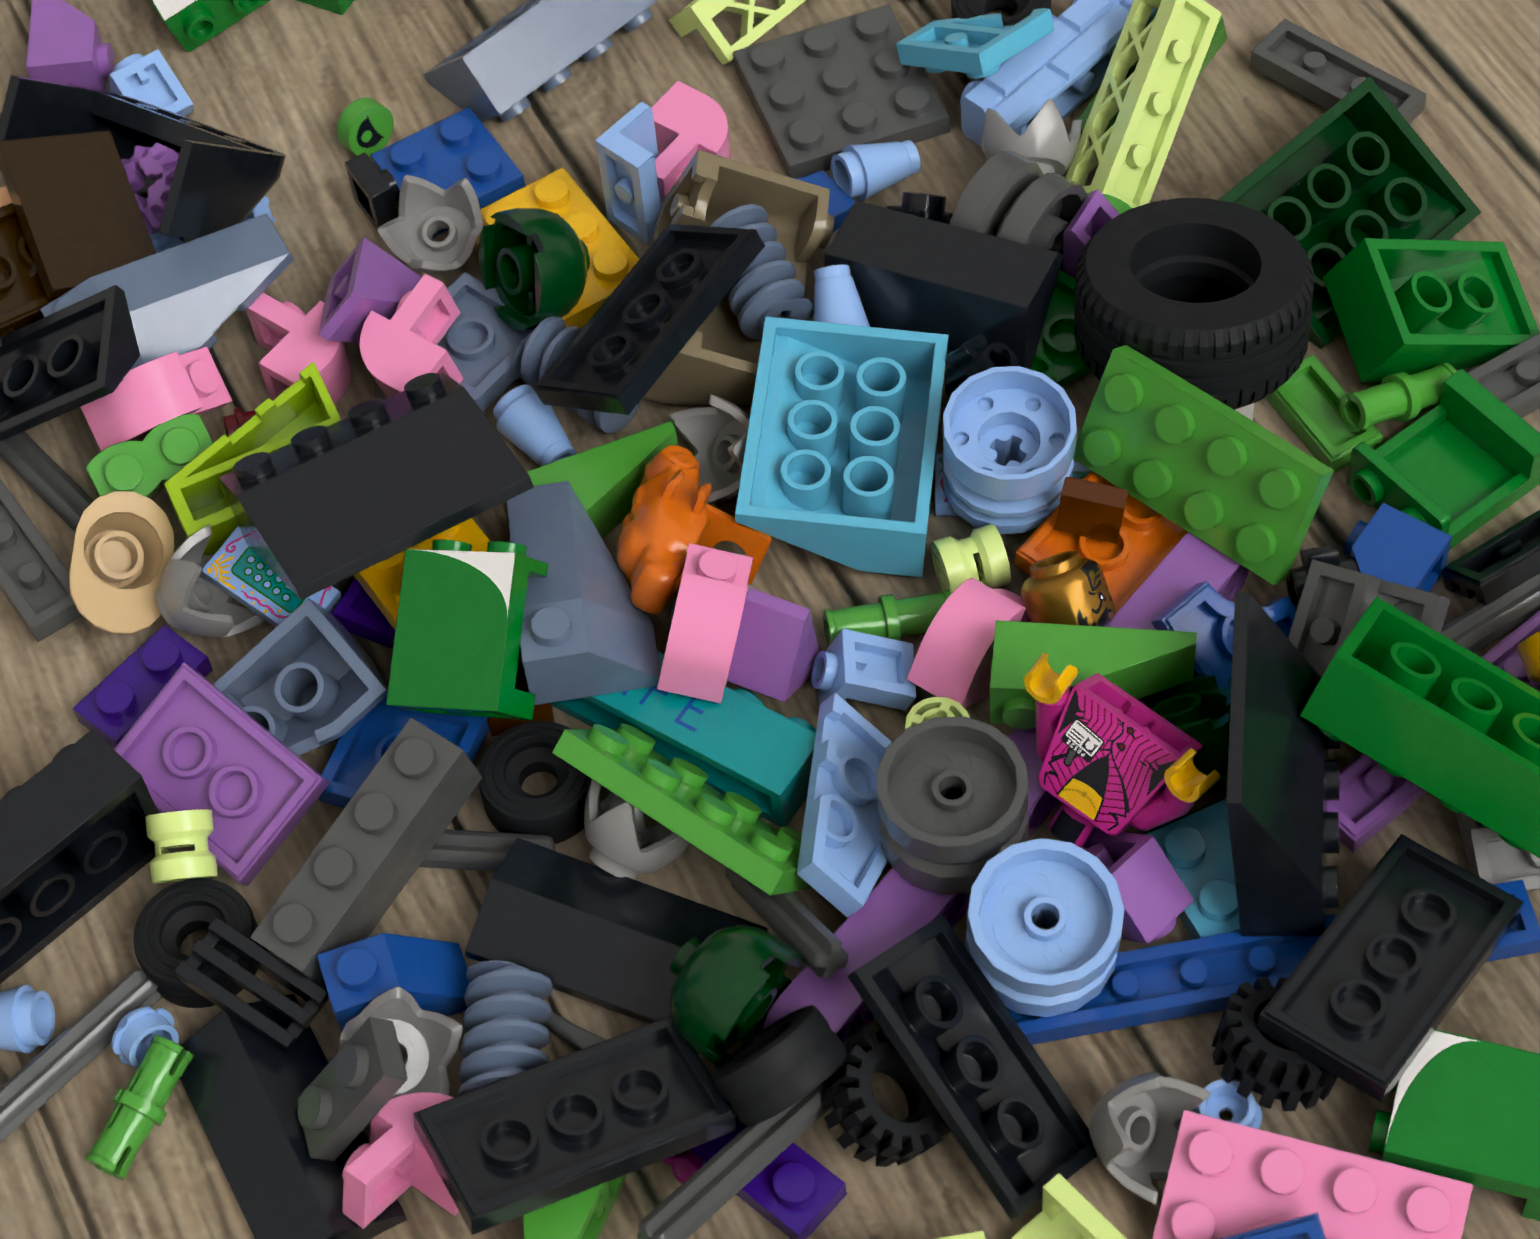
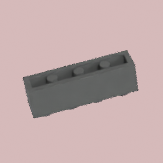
[250,718,483,992]

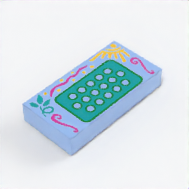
[201,525,342,627]

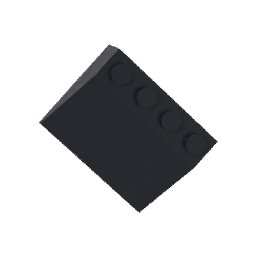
[218,372,534,600]
[1226,592,1341,936]

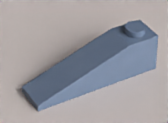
[41,213,294,370]
[507,481,660,705]
[213,598,388,756]

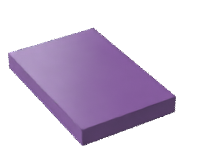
[114,663,330,886]

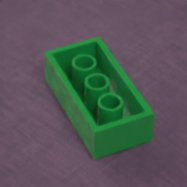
[1300,597,1540,858]

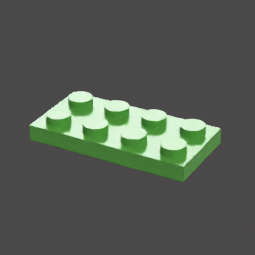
[1073,345,1334,585]
[552,723,812,895]

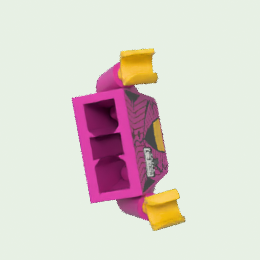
[1024,652,1220,847]

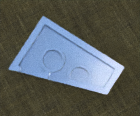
[797,692,892,918]

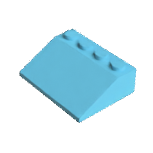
[735,316,948,578]

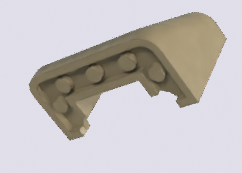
[642,149,834,407]

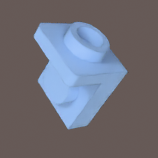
[109,49,193,117]
[811,628,917,710]

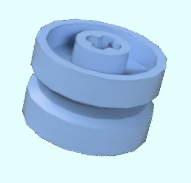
[965,838,1125,1018]

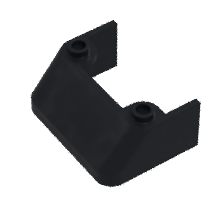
[0,75,286,242]

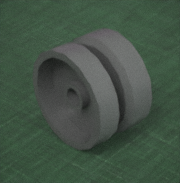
[949,150,1088,271]
[877,716,1028,894]

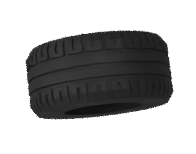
[1074,198,1314,410]

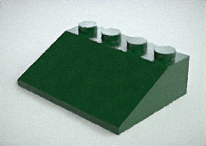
[1218,76,1481,349]

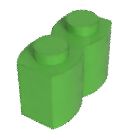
[86,414,213,500]

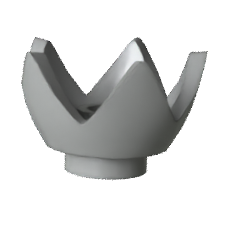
[981,99,1082,176]
[378,175,483,274]
[669,394,750,504]
[156,524,265,638]
[584,778,689,880]
[339,987,463,1099]
[1089,1071,1211,1204]

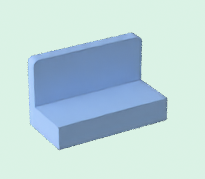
[595,102,661,246]

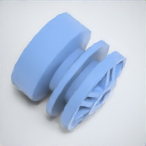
[942,366,1077,534]

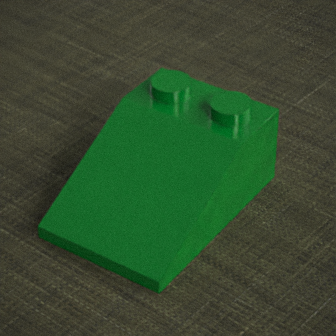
[1323,238,1540,382]

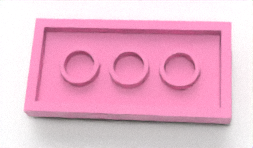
[1152,1110,1473,1239]

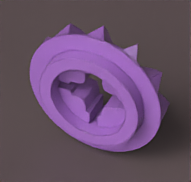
[121,142,179,235]

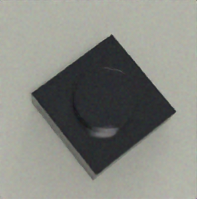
[345,153,400,231]

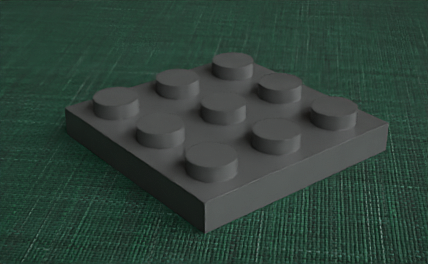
[733,4,950,178]

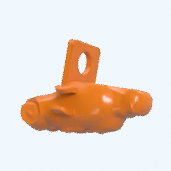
[617,445,772,615]

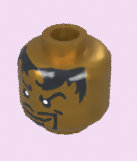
[1021,551,1115,627]

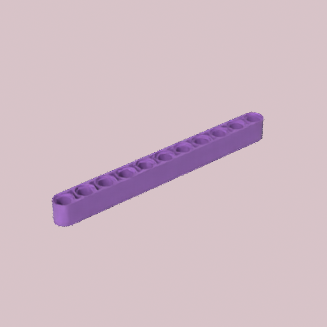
[764,532,1250,1042]

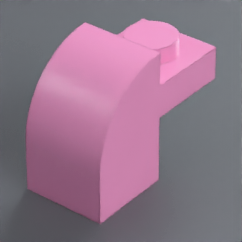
[652,81,731,206]
[360,273,463,398]
[246,293,352,405]
[80,347,232,451]
[657,543,753,704]
[907,578,1030,708]
[342,1092,459,1229]

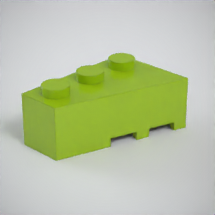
[164,361,341,555]

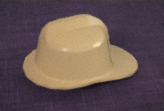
[69,491,174,634]

